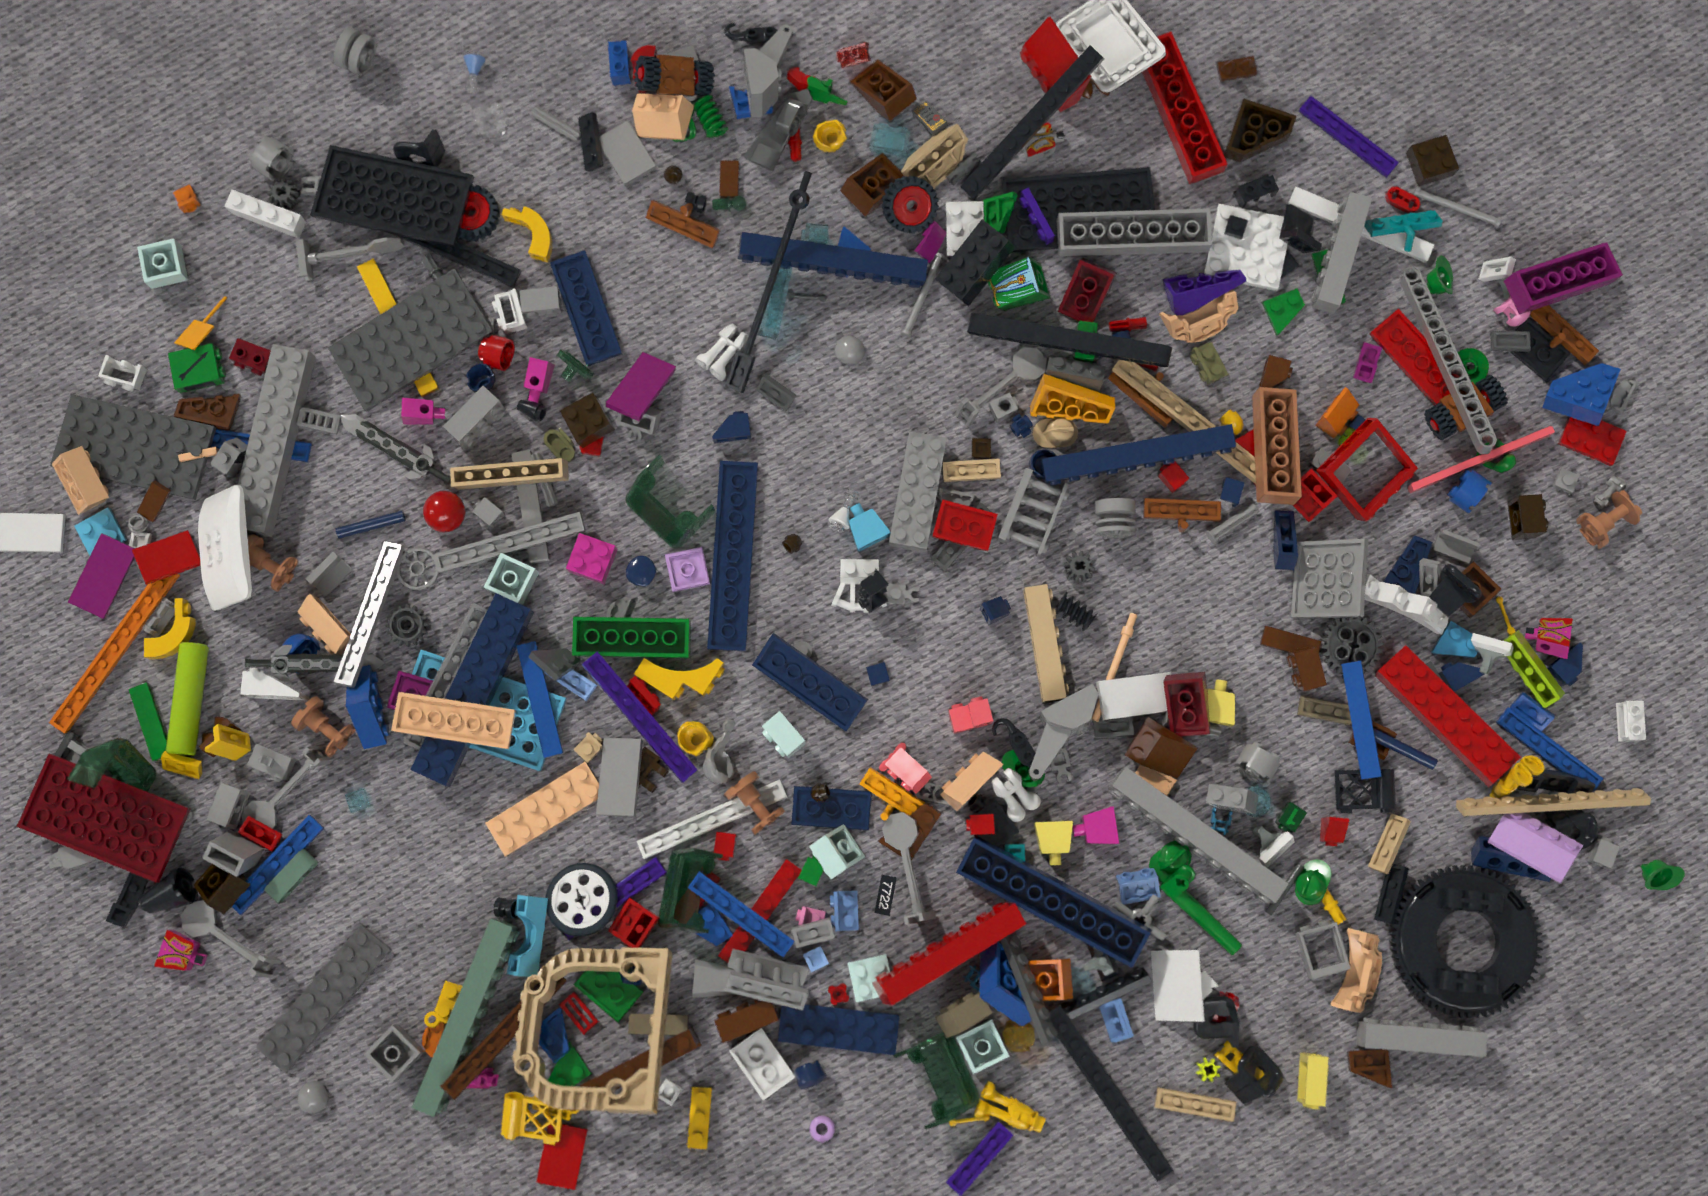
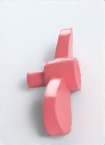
[879,743,906,772]

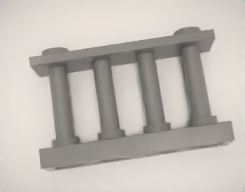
[997,468,1070,557]
[725,949,809,1010]

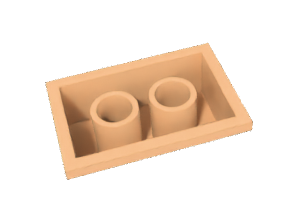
[632,93,694,140]
[52,446,109,515]
[298,594,351,655]
[940,752,1003,812]

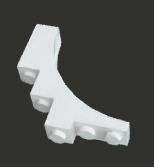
[1365,573,1449,635]

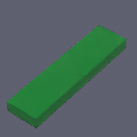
[128,682,167,762]

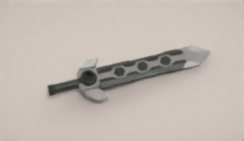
[340,414,451,485]
[245,645,384,681]

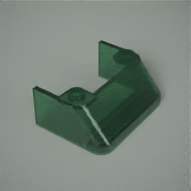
[625,454,716,549]
[67,737,156,792]
[658,848,723,933]
[893,1031,979,1130]

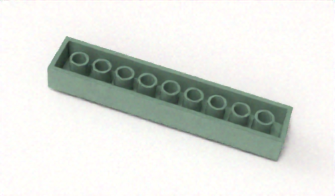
[412,918,520,1117]

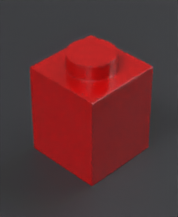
[1158,461,1190,494]
[966,814,995,835]
[713,832,737,861]

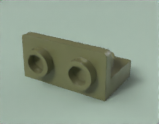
[1190,341,1229,386]

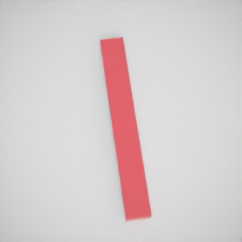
[1408,426,1555,494]

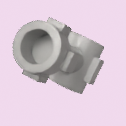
[1593,476,1627,509]

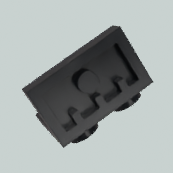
[1279,204,1322,254]

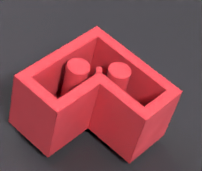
[948,696,993,734]

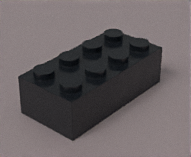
[935,220,1016,306]

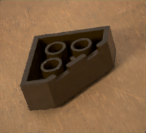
[1224,98,1297,163]

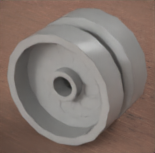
[333,27,377,76]

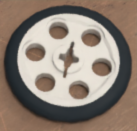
[545,863,618,937]

